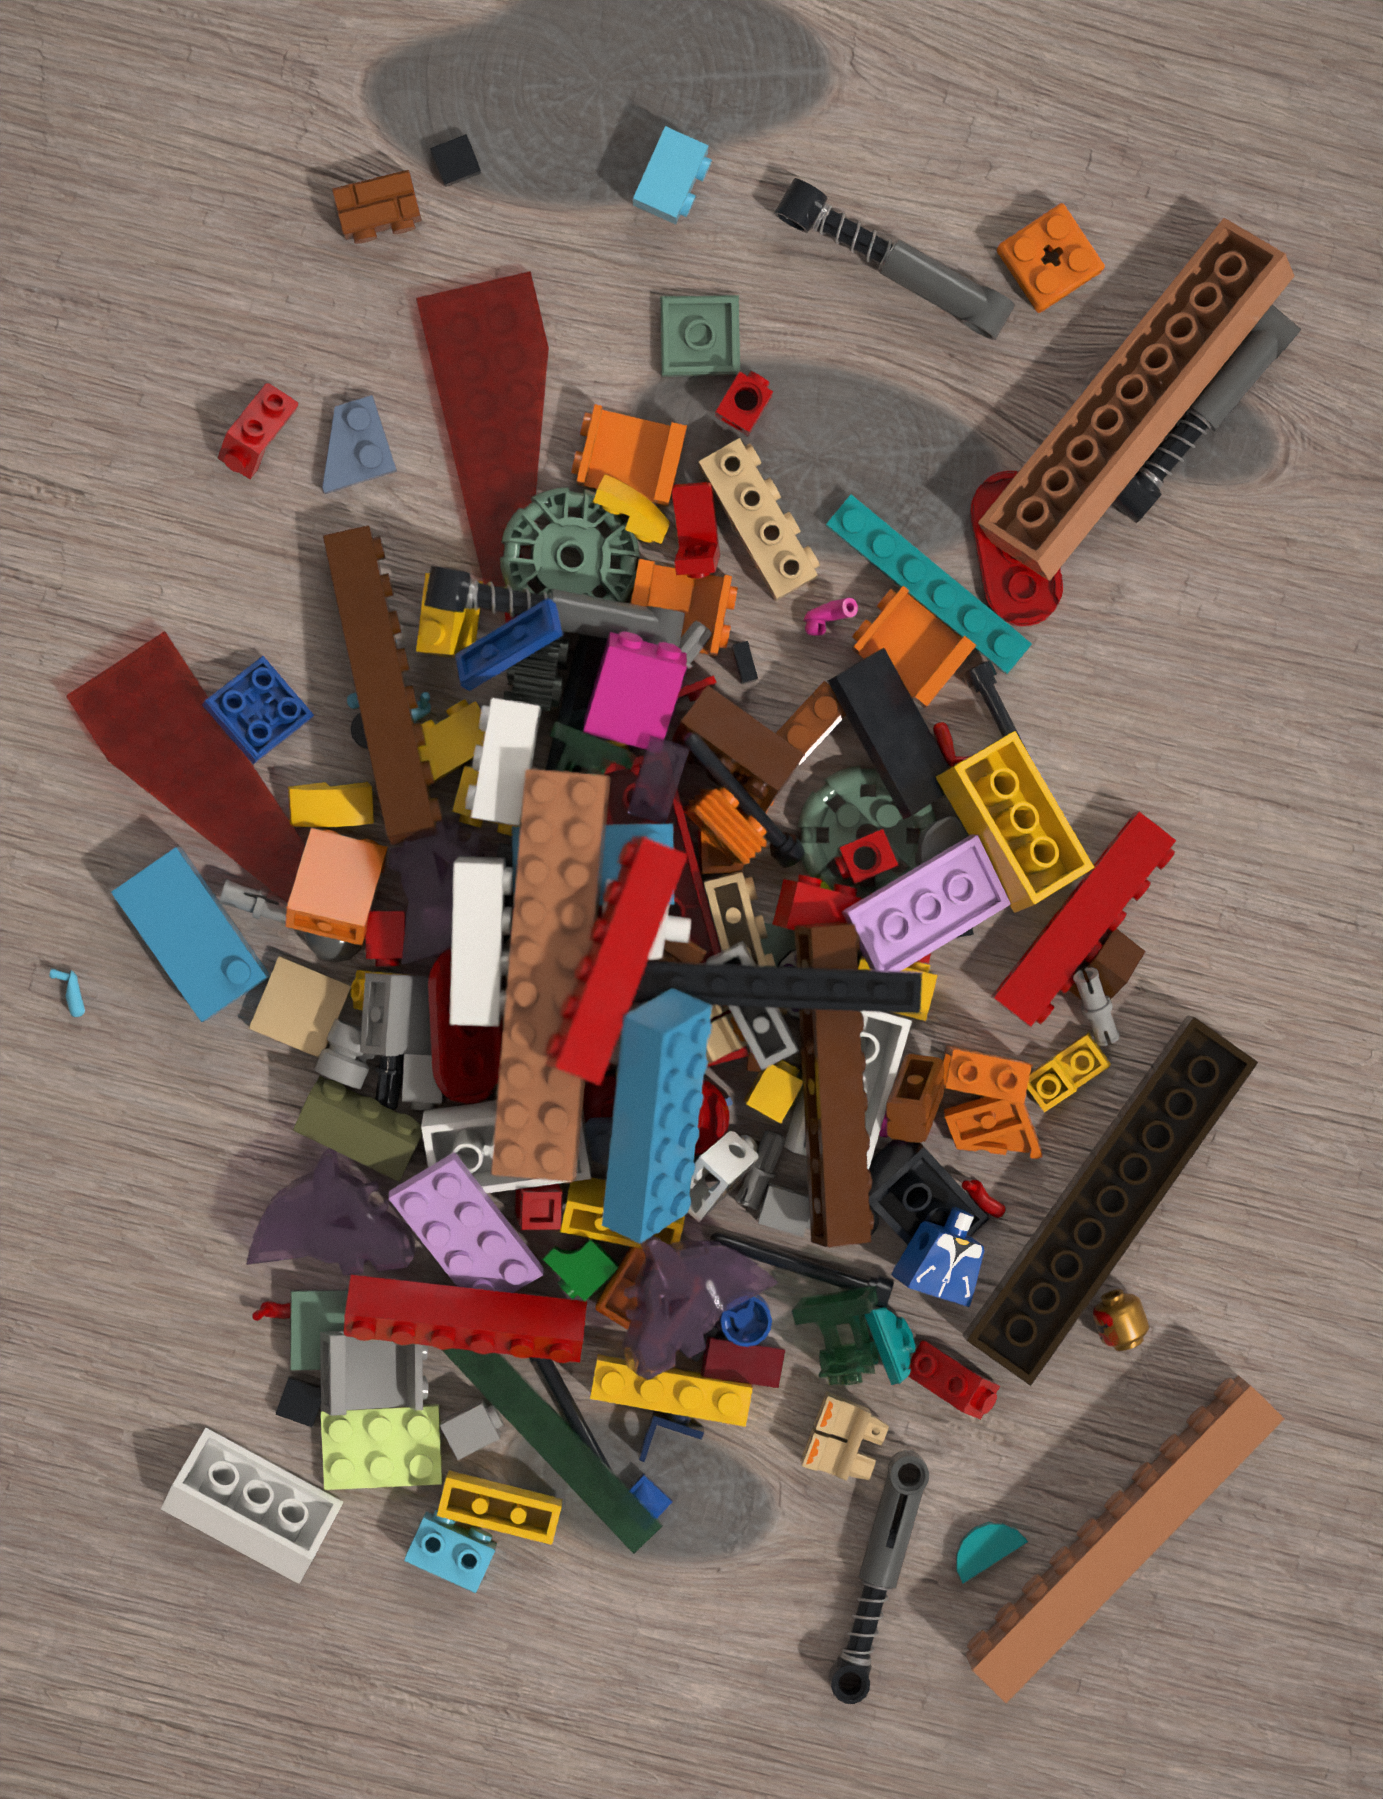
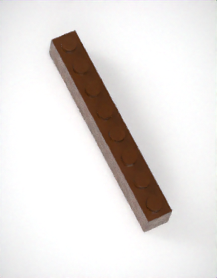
[323,525,443,845]
[795,922,874,1248]

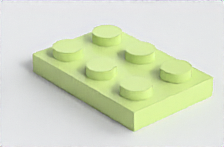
[321,1404,443,1490]

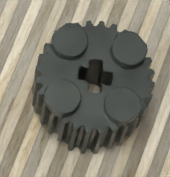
[503,633,570,711]

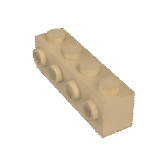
[698,438,820,602]
[704,870,788,1015]

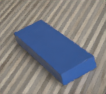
[455,598,563,691]

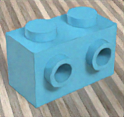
[633,126,712,225]
[404,1510,497,1593]

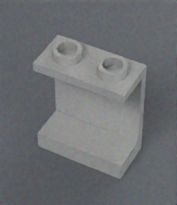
[360,973,431,1056]
[320,1330,428,1416]

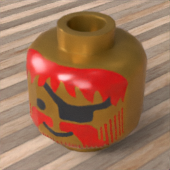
[1093,1289,1149,1351]

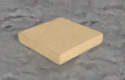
[249,956,351,1058]

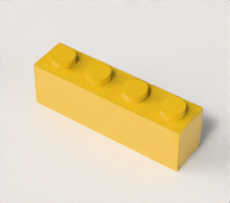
[590,1354,753,1427]

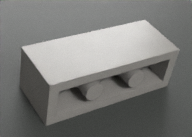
[706,941,798,1070]

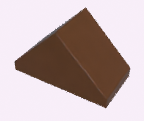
[1068,929,1146,1002]

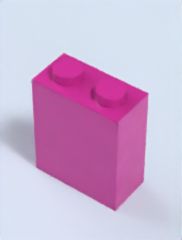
[583,632,687,753]

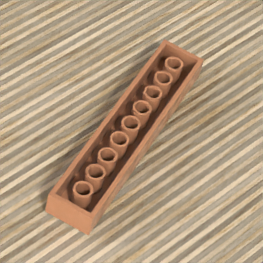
[978,218,1295,581]
[491,769,610,1182]
[965,1375,1285,1703]

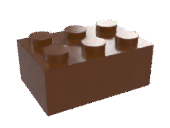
[669,685,805,812]

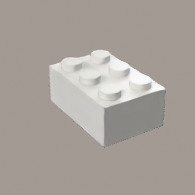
[466,698,542,826]

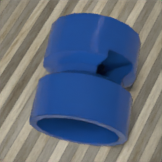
[720,1290,772,1347]

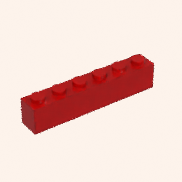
[990,811,1176,1027]
[545,836,688,1085]
[344,1275,587,1363]

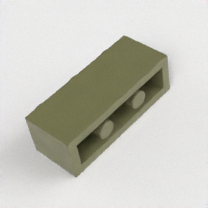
[293,1076,423,1182]

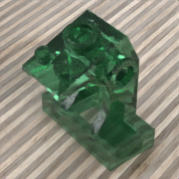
[550,721,636,775]
[792,1286,879,1386]

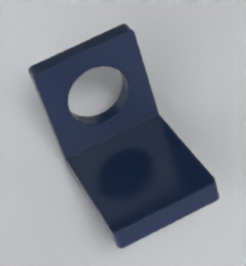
[639,1411,704,1462]

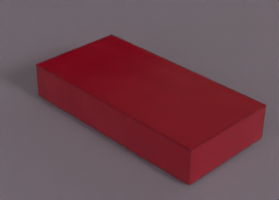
[700,1336,785,1388]

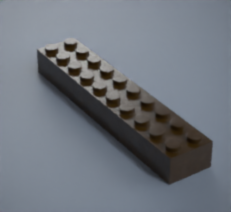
[962,1015,1258,1386]

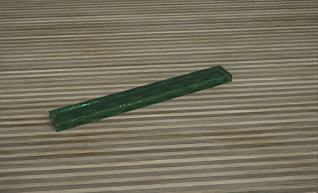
[442,1348,663,1554]

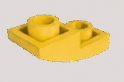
[593,474,670,544]
[288,782,374,827]
[1027,1032,1111,1113]

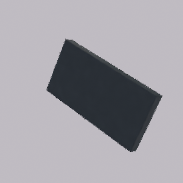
[828,648,950,820]

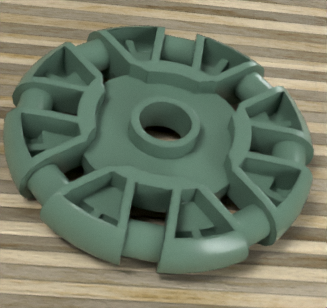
[500,487,640,603]
[797,765,937,899]

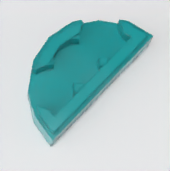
[863,1308,916,1385]
[956,1522,1028,1584]

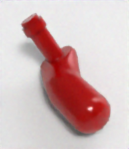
[933,722,970,767]
[961,1180,1006,1218]
[252,1301,290,1321]

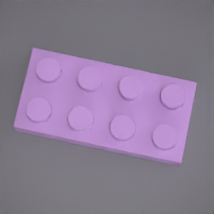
[842,834,1011,971]
[388,1152,543,1293]

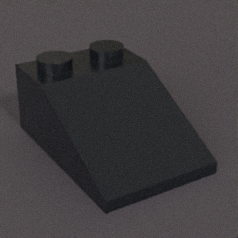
[869,1139,990,1245]

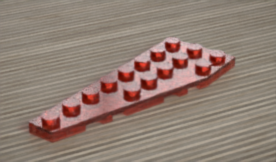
[416,271,549,588]
[66,631,306,903]

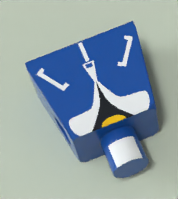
[891,1207,985,1307]

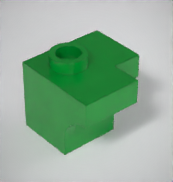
[543,1238,619,1302]

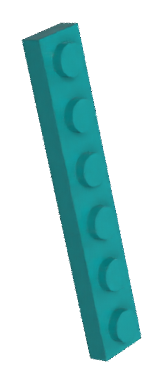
[825,494,1032,675]

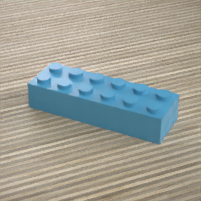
[602,988,712,1243]

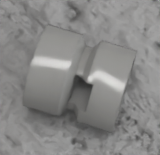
[314,1019,375,1089]

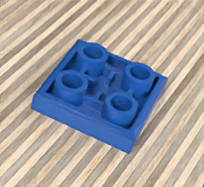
[202,656,314,765]

